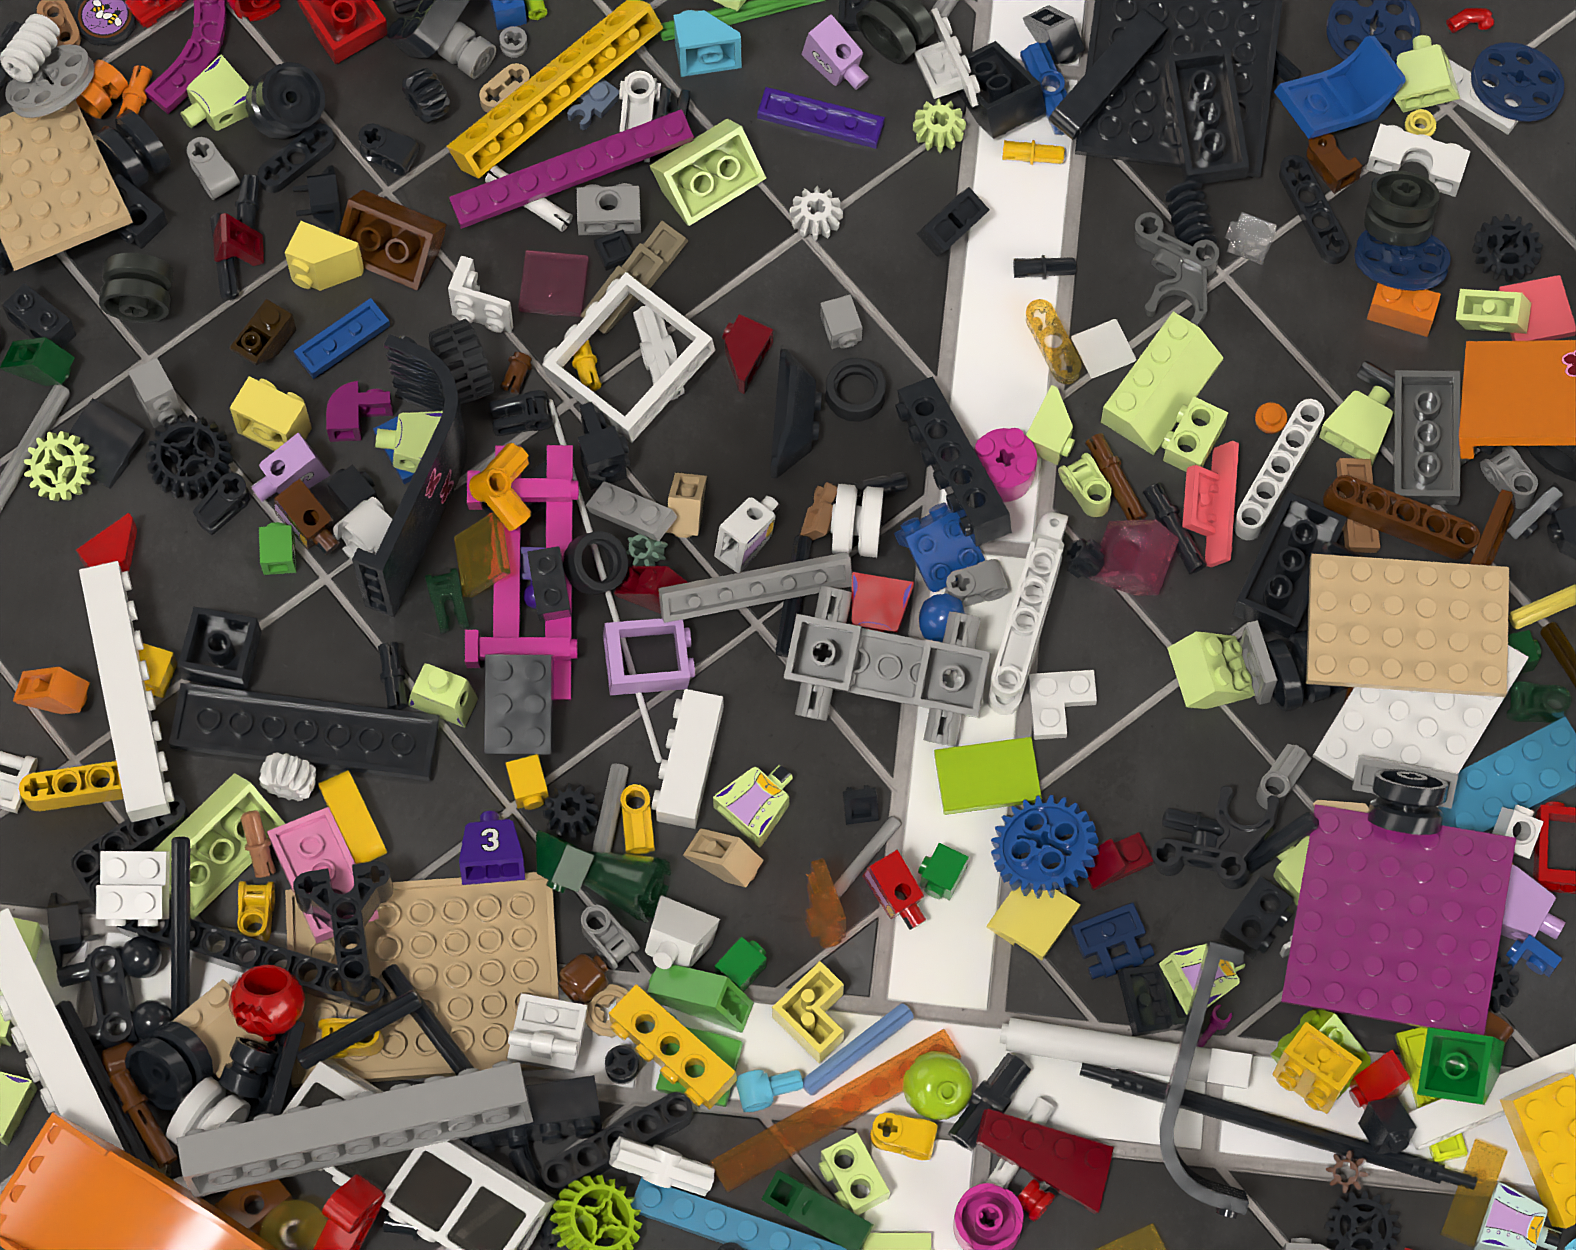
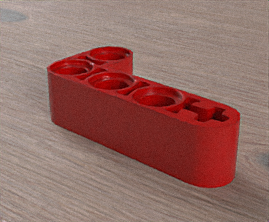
[313,1174,386,1250]

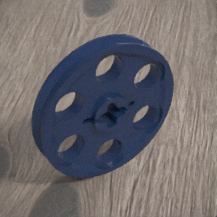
[1326,0,1420,65]
[1471,42,1564,121]
[1354,230,1451,291]

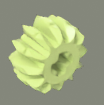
[913,98,966,153]

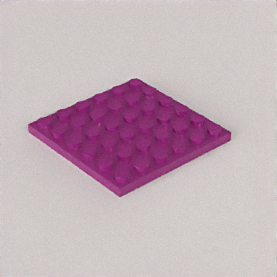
[1281,804,1516,1035]

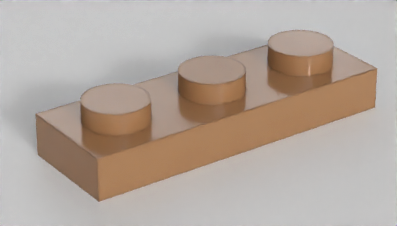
[1336,458,1380,553]

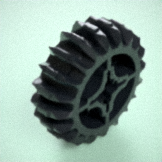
[146,415,234,501]

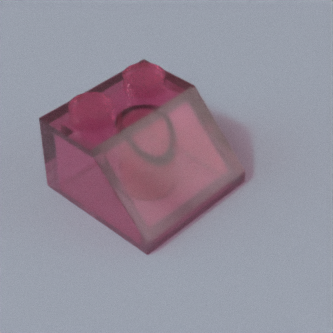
[1089,519,1179,596]

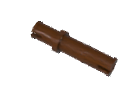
[1085,433,1147,525]
[109,1069,178,1169]

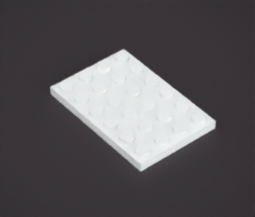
[1312,645,1529,807]

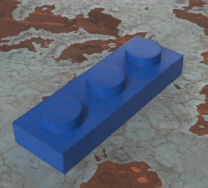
[294,298,390,379]

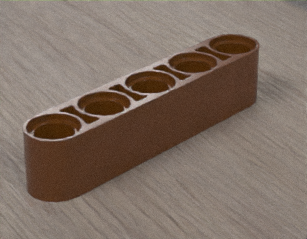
[1323,475,1480,560]

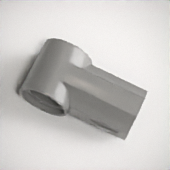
[1256,744,1312,809]

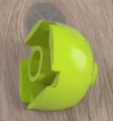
[903,1051,973,1120]

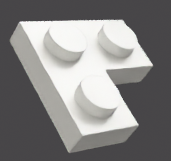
[1028,670,1097,740]

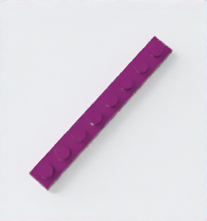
[449,109,694,229]

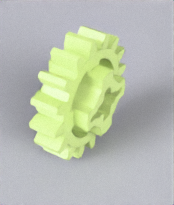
[24,431,95,501]

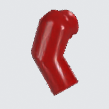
[1446,8,1494,33]

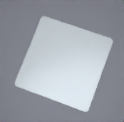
[1071,319,1137,378]

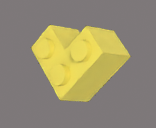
[772,961,844,1064]

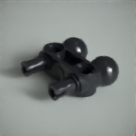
[56,937,173,1049]

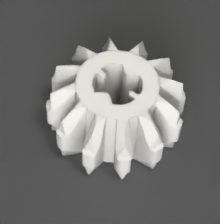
[790,186,843,241]
[259,753,316,801]

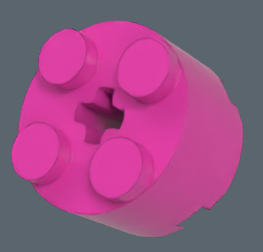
[974,428,1037,502]
[953,1183,1024,1250]

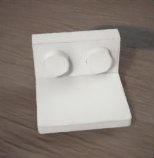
[448,256,513,333]

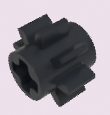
[1065,538,1105,579]

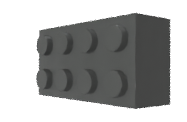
[1393,370,1460,505]

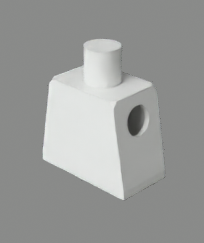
[645,896,720,969]

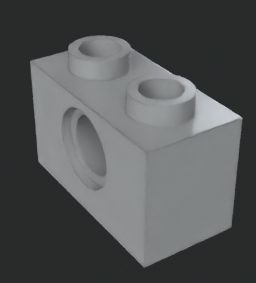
[577,183,641,235]
[128,358,182,428]

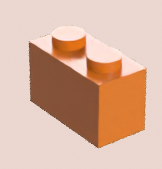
[1367,283,1441,337]

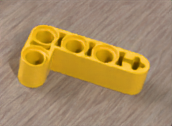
[19,761,124,811]

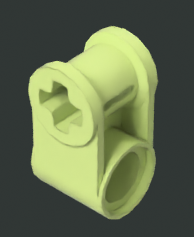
[1058,453,1111,517]

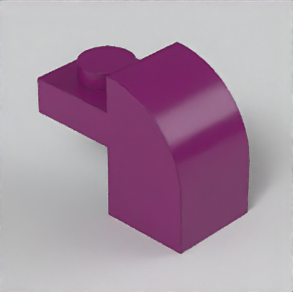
[326,381,393,442]

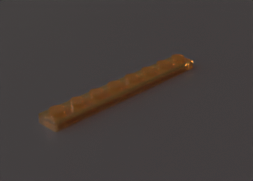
[710,1029,961,1193]

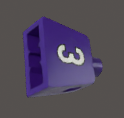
[459,811,525,885]

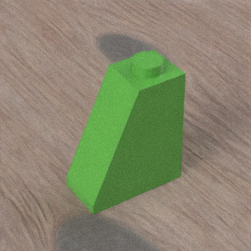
[647,964,754,1033]

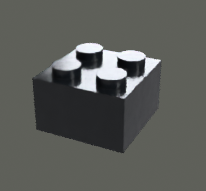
[178,606,262,691]

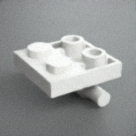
[507,993,588,1073]

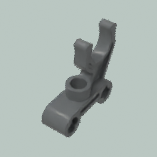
[1134,212,1219,327]

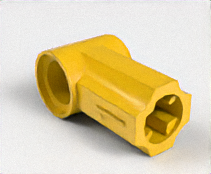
[620,784,655,855]

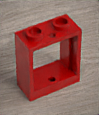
[1533,802,1576,894]

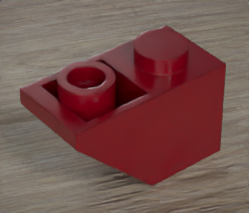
[614,566,688,614]

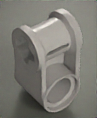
[187,137,240,200]
[1480,446,1538,509]
[944,559,1009,608]
[581,905,640,970]

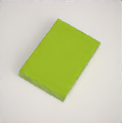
[934,737,1042,815]

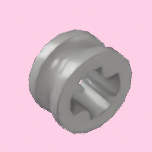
[499,26,528,58]

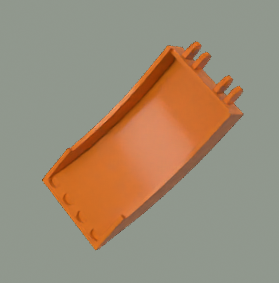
[0,1112,278,1250]

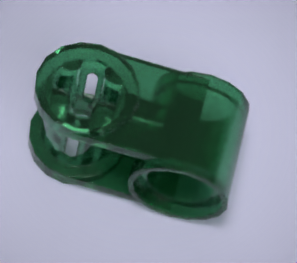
[1506,682,1572,723]

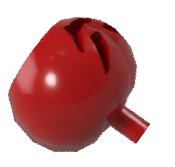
[228,965,305,1041]

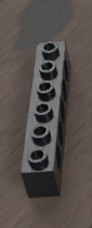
[895,376,1012,547]

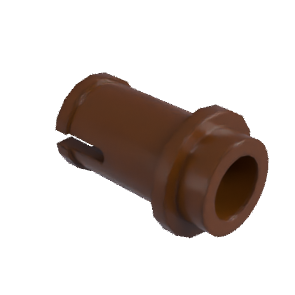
[500,352,533,394]

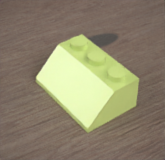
[650,119,766,226]

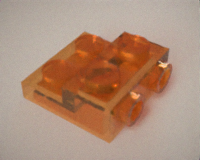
[805,858,846,948]

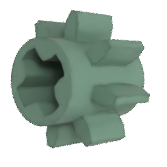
[626,533,668,566]

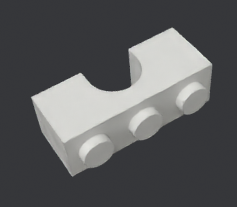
[1366,124,1470,197]

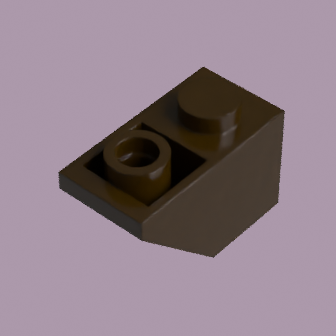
[230,299,296,366]

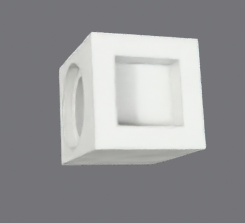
[1492,805,1543,859]

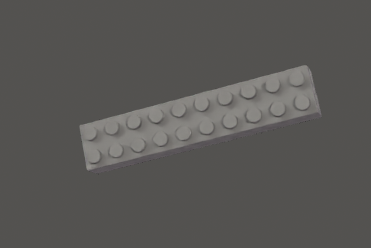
[176,1061,533,1197]

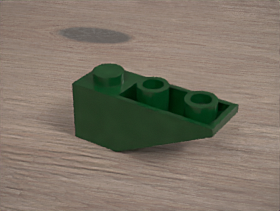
[761,1170,874,1250]

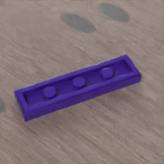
[757,87,885,149]

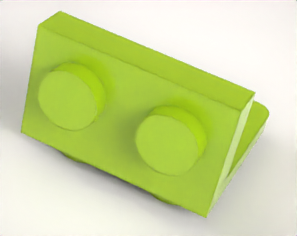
[1270,1009,1371,1099]

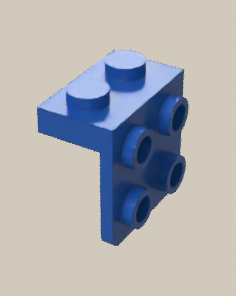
[894,502,985,592]

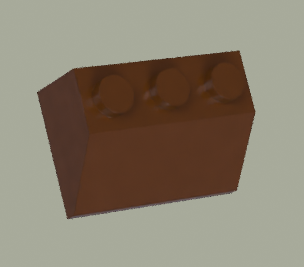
[339,190,447,290]

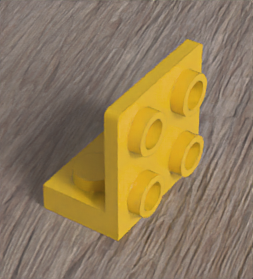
[1272,1022,1362,1114]

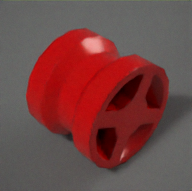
[1017,1179,1055,1222]

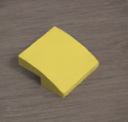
[986,886,1080,961]

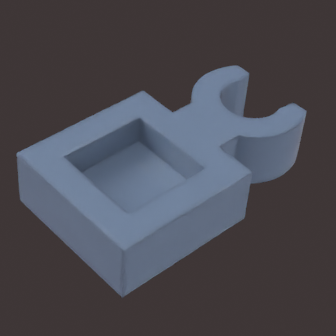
[567,78,620,130]

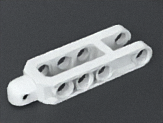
[988,512,1068,715]

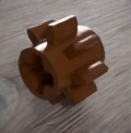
[1326,1150,1371,1193]

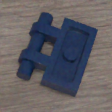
[1071,903,1154,980]

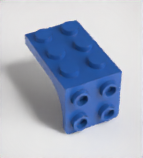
[1274,35,1405,139]

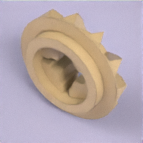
[584,984,628,1038]

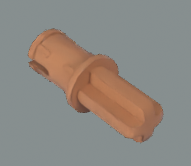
[241,810,276,878]

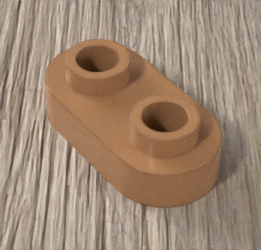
[37,0,81,46]

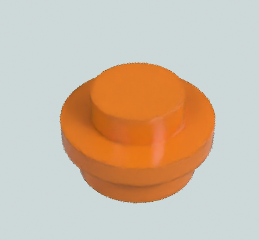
[1255,403,1287,434]

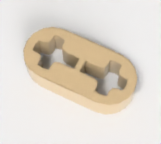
[479,63,530,113]

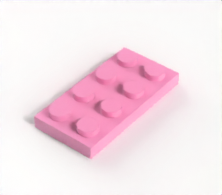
[267,807,379,944]

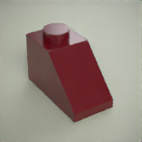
[722,314,773,394]

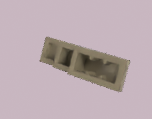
[580,221,688,335]

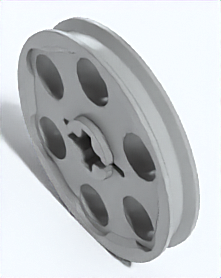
[5,44,95,118]

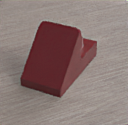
[213,213,264,266]
[1085,832,1154,891]

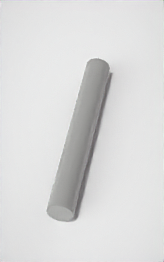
[829,816,901,899]

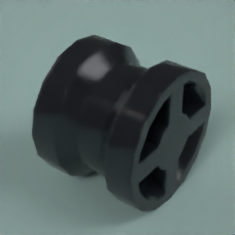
[605,1045,639,1085]

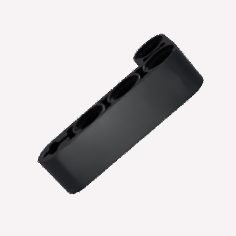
[386,0,469,58]
[71,794,190,906]

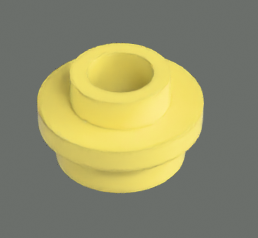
[1405,109,1436,137]

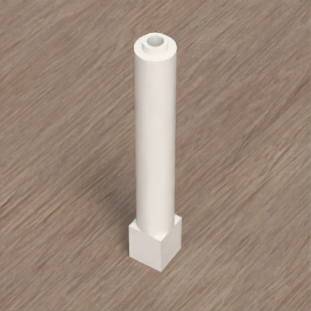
[1000,1017,1252,1089]

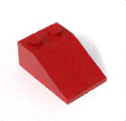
[297,0,387,64]

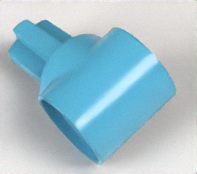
[736,1070,803,1112]

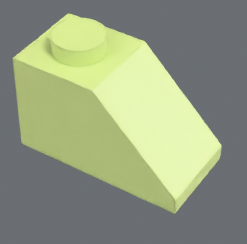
[1026,385,1075,465]

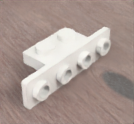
[914,8,980,107]

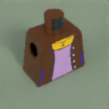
[274,478,340,556]

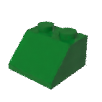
[1417,1027,1505,1105]

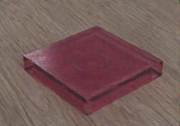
[519,250,589,317]

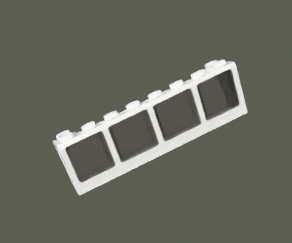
[281,1059,556,1250]

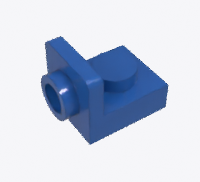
[1506,934,1562,977]

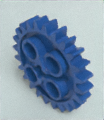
[991,795,1099,899]

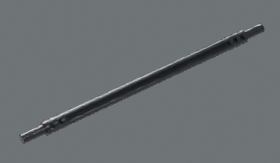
[1079,1063,1477,1190]

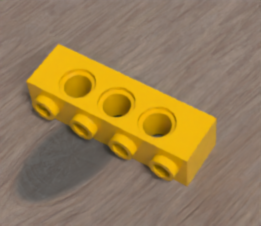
[608,984,737,1110]

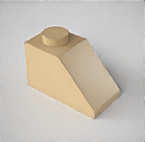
[666,473,707,538]
[683,828,764,887]

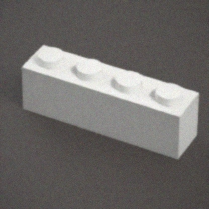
[651,689,724,829]

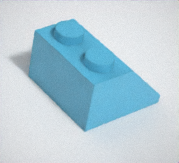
[674,10,742,77]

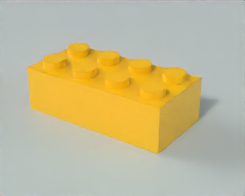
[1499,1073,1576,1228]

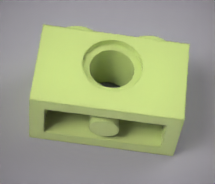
[1456,289,1531,333]

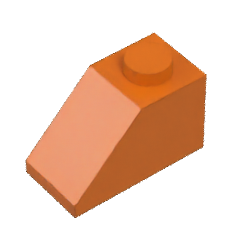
[13,667,90,715]

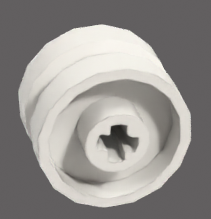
[831,484,884,558]
[166,1077,251,1146]

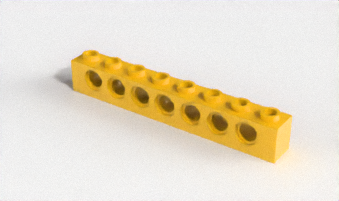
[447,0,663,179]

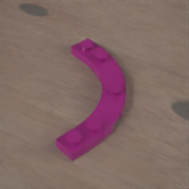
[145,0,227,114]

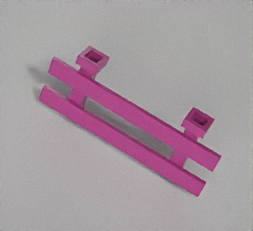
[465,445,579,700]

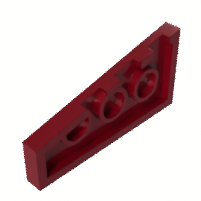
[976,1109,1114,1214]

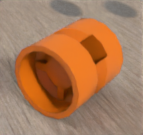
[75,59,128,119]

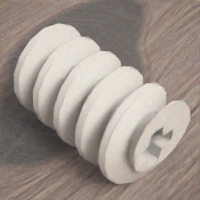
[0,14,60,83]

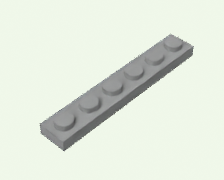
[658,552,852,623]

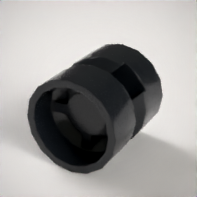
[218,1037,277,1099]

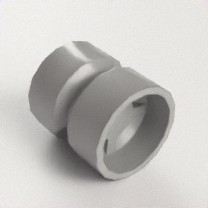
[438,22,496,79]

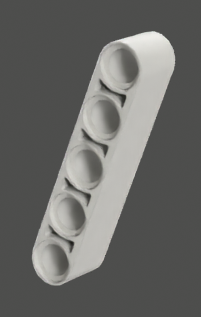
[1234,399,1325,540]

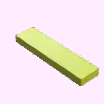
[1395,1027,1468,1163]

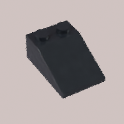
[957,41,1046,139]

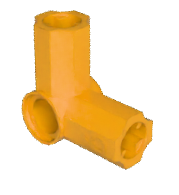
[469,443,531,531]

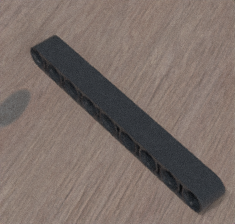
[115,912,391,1013]

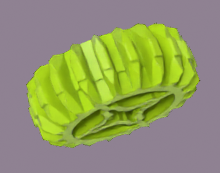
[550,1175,642,1250]

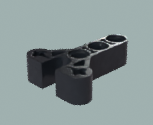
[293,861,394,997]

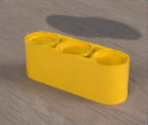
[318,770,387,864]

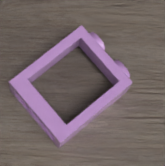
[603,618,695,695]

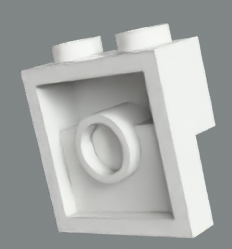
[96,851,170,926]

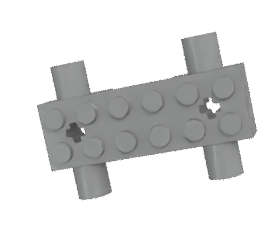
[784,586,991,747]

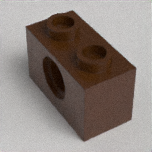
[214,1179,295,1237]

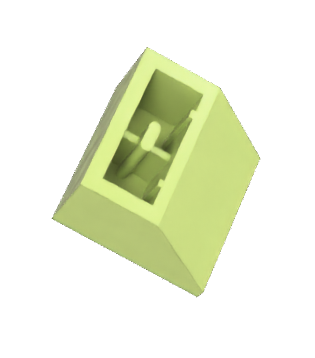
[1167,631,1255,709]

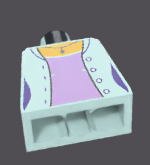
[1474,1182,1562,1250]

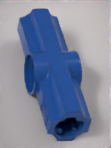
[1020,42,1067,136]

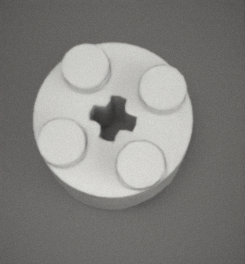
[333,497,392,560]

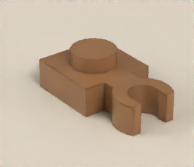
[800,482,838,541]

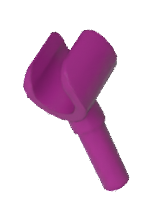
[1196,1005,1232,1047]

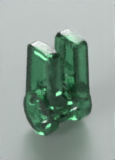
[425,568,469,634]

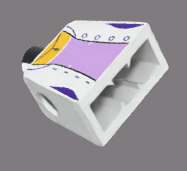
[714,496,780,573]

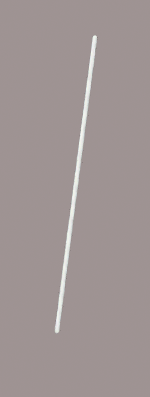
[547,399,662,763]

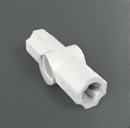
[633,305,685,401]
[609,1136,715,1196]

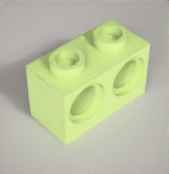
[1162,397,1228,472]
[818,1133,890,1215]

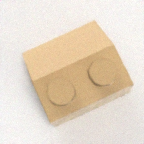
[172,979,270,1079]

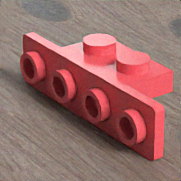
[1182,441,1239,568]

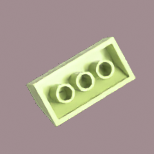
[1101,311,1223,455]
[153,773,285,919]

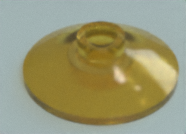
[260,1200,327,1250]

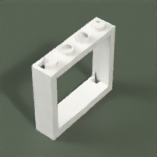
[542,272,715,443]

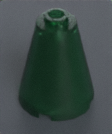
[582,851,671,923]

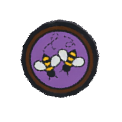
[74,0,136,46]

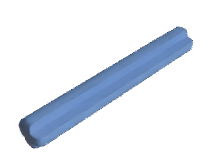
[802,1003,914,1096]

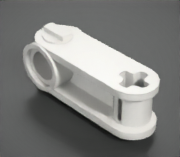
[619,71,661,162]

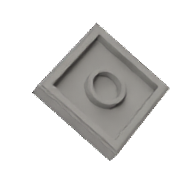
[1240,620,1277,705]

